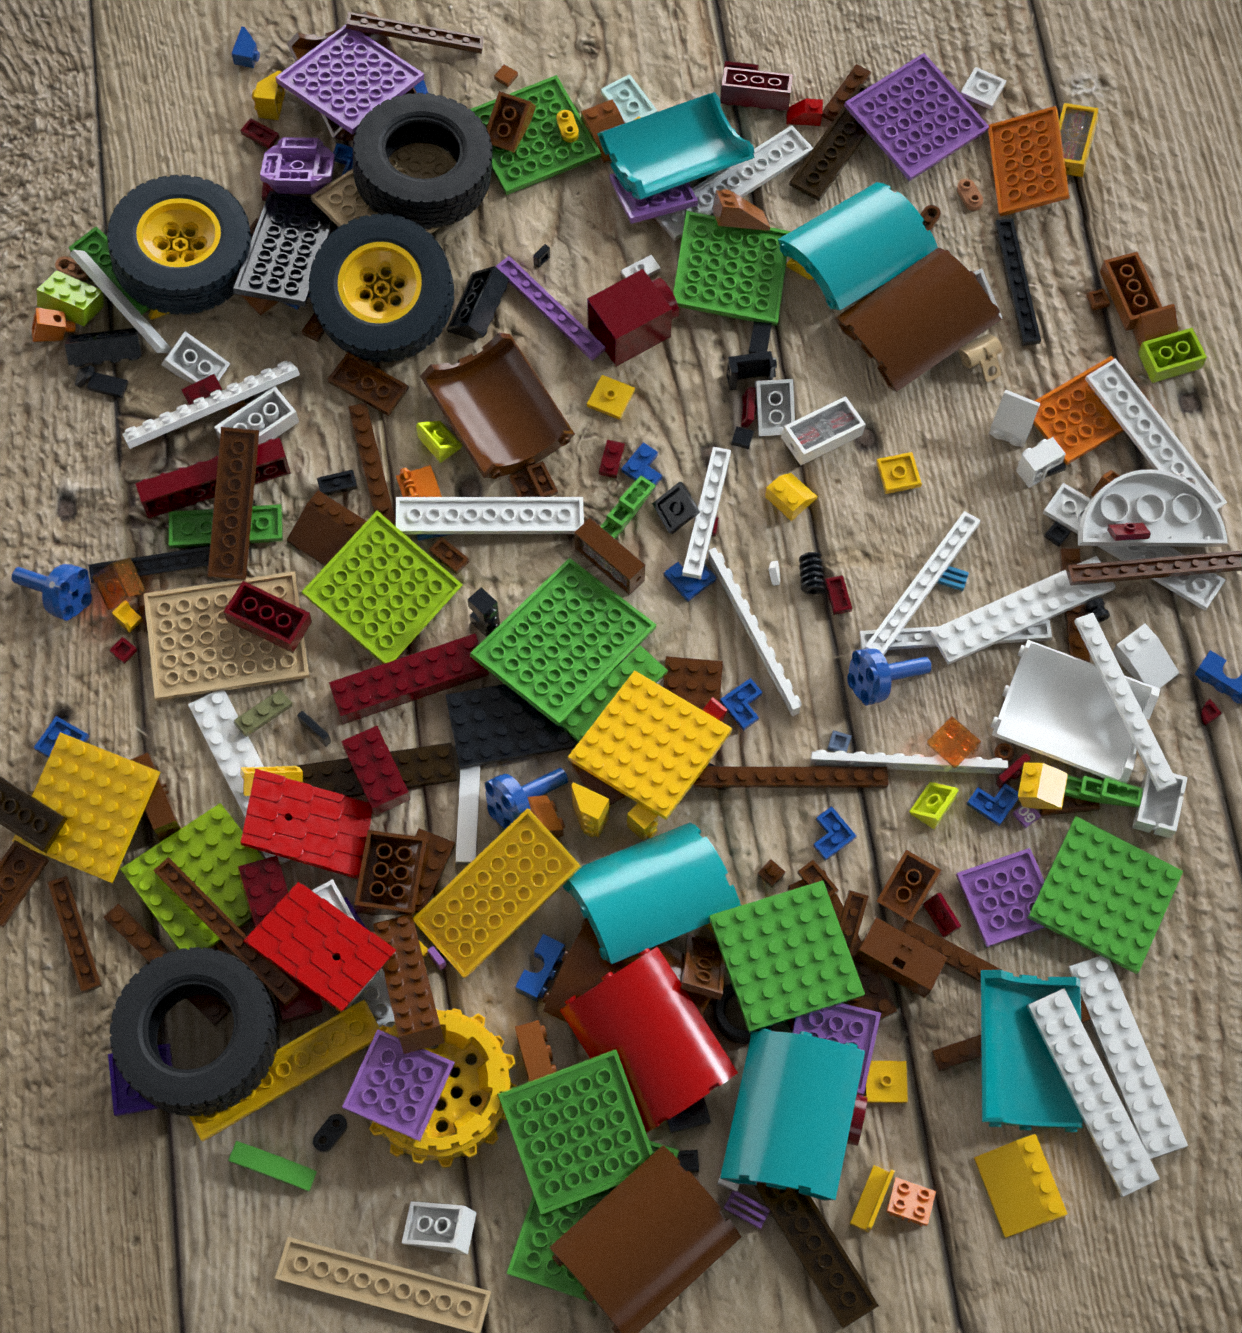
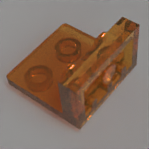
[927,716,981,768]

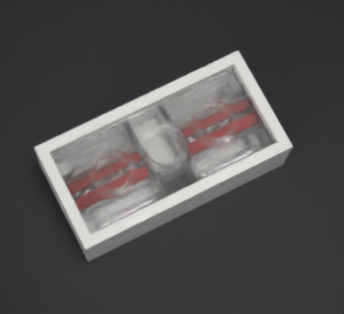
[781,396,866,465]

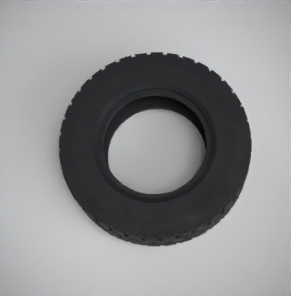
[353,93,493,229]
[110,947,279,1116]

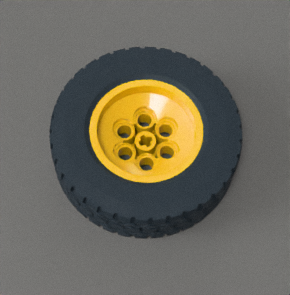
[107,175,251,315]
[309,214,454,362]

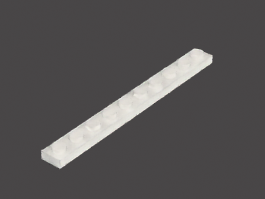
[865,511,980,655]
[708,548,801,717]
[1074,613,1177,791]
[859,620,1052,650]
[810,750,1008,774]

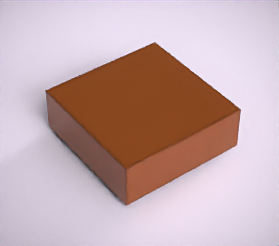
[494,64,518,87]
[1086,289,1110,311]

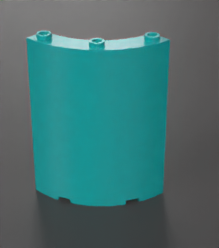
[597,92,755,200]
[778,182,938,310]
[563,822,741,964]
[981,970,1083,1132]
[720,1029,865,1201]

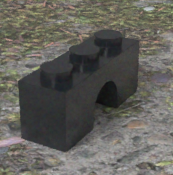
[467,587,500,637]

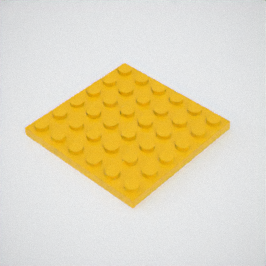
[568,670,732,820]
[12,732,161,883]

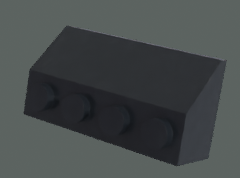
[446,266,509,340]
[65,328,143,367]

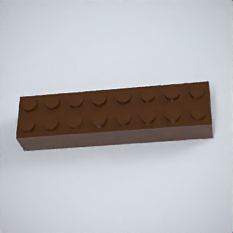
[373,914,445,1054]

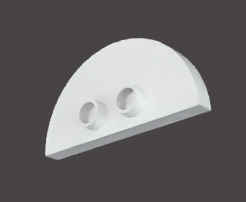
[1078,469,1228,547]

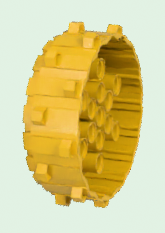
[364,1008,517,1168]

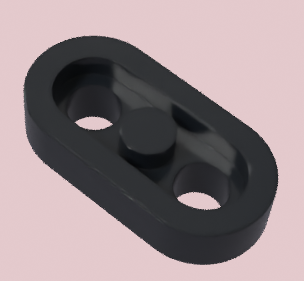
[313,1114,348,1153]

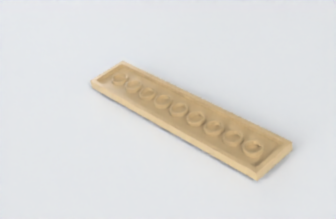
[275,1237,492,1333]

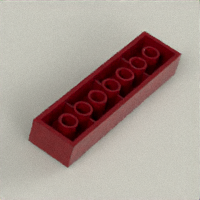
[135,438,291,519]
[329,633,489,724]
[238,856,323,1024]

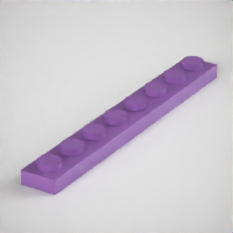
[495,256,605,361]

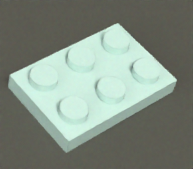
[601,74,657,123]

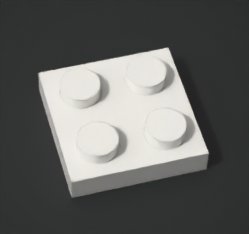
[960,67,1006,110]

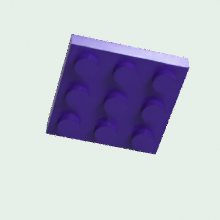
[108,1043,173,1116]

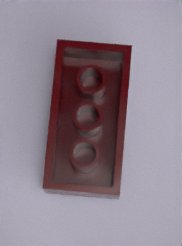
[223,581,312,653]
[341,726,411,816]

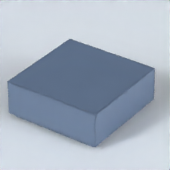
[827,730,851,753]

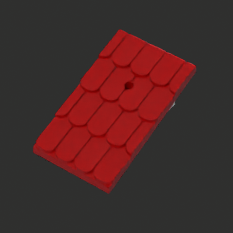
[241,769,373,880]
[243,882,396,1012]

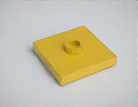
[587,375,635,420]
[876,452,922,494]
[865,1061,908,1103]

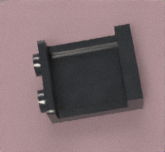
[726,351,777,391]

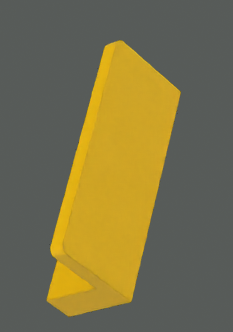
[240,766,303,796]
[850,1165,895,1233]

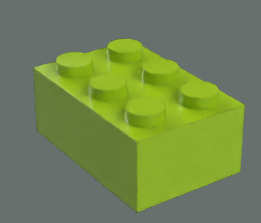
[36,271,104,326]
[1138,328,1207,383]

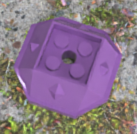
[260,137,335,194]

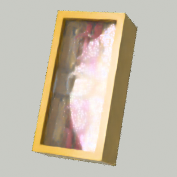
[1059,103,1099,177]

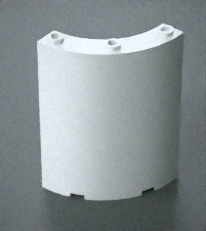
[991,640,1160,784]

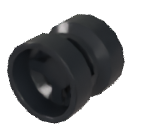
[1085,598,1110,623]

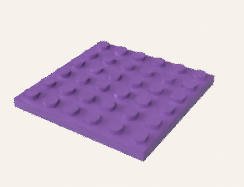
[275,25,424,134]
[844,53,989,181]

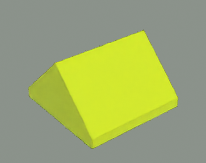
[416,421,463,463]
[909,782,959,829]

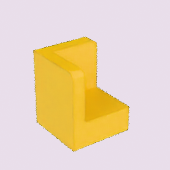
[112,600,143,633]

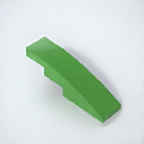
[600,476,656,539]
[1065,775,1143,807]
[228,1141,317,1191]

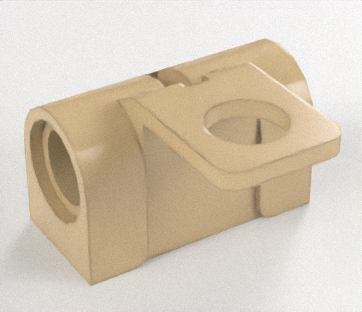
[958,333,1002,382]

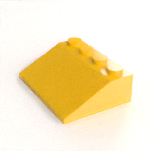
[974,1134,1068,1238]

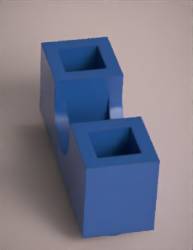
[1194,650,1242,704]
[515,934,565,1003]

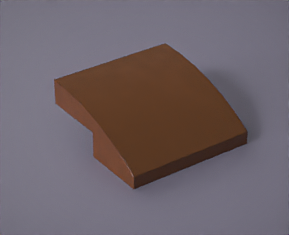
[508,461,558,497]

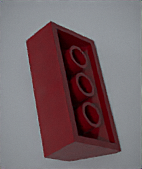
[720,67,793,111]

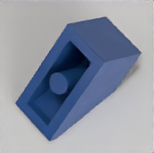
[231,26,260,68]

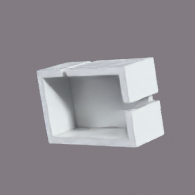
[1132,771,1188,839]

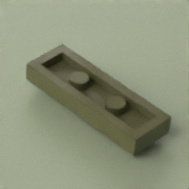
[234,689,292,737]

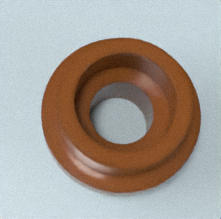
[994,743,1014,761]

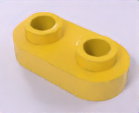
[556,110,579,142]

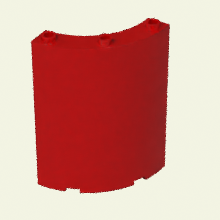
[560,947,738,1134]

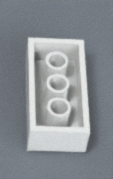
[215,386,299,444]

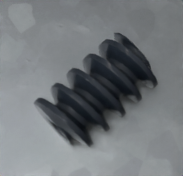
[799,552,825,594]

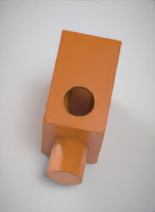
[32,308,76,342]

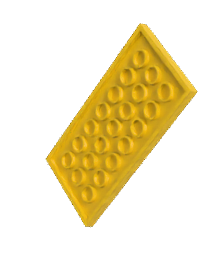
[413,808,582,978]

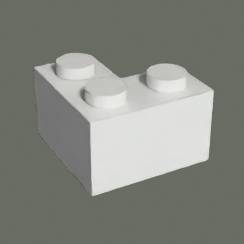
[1016,437,1066,488]

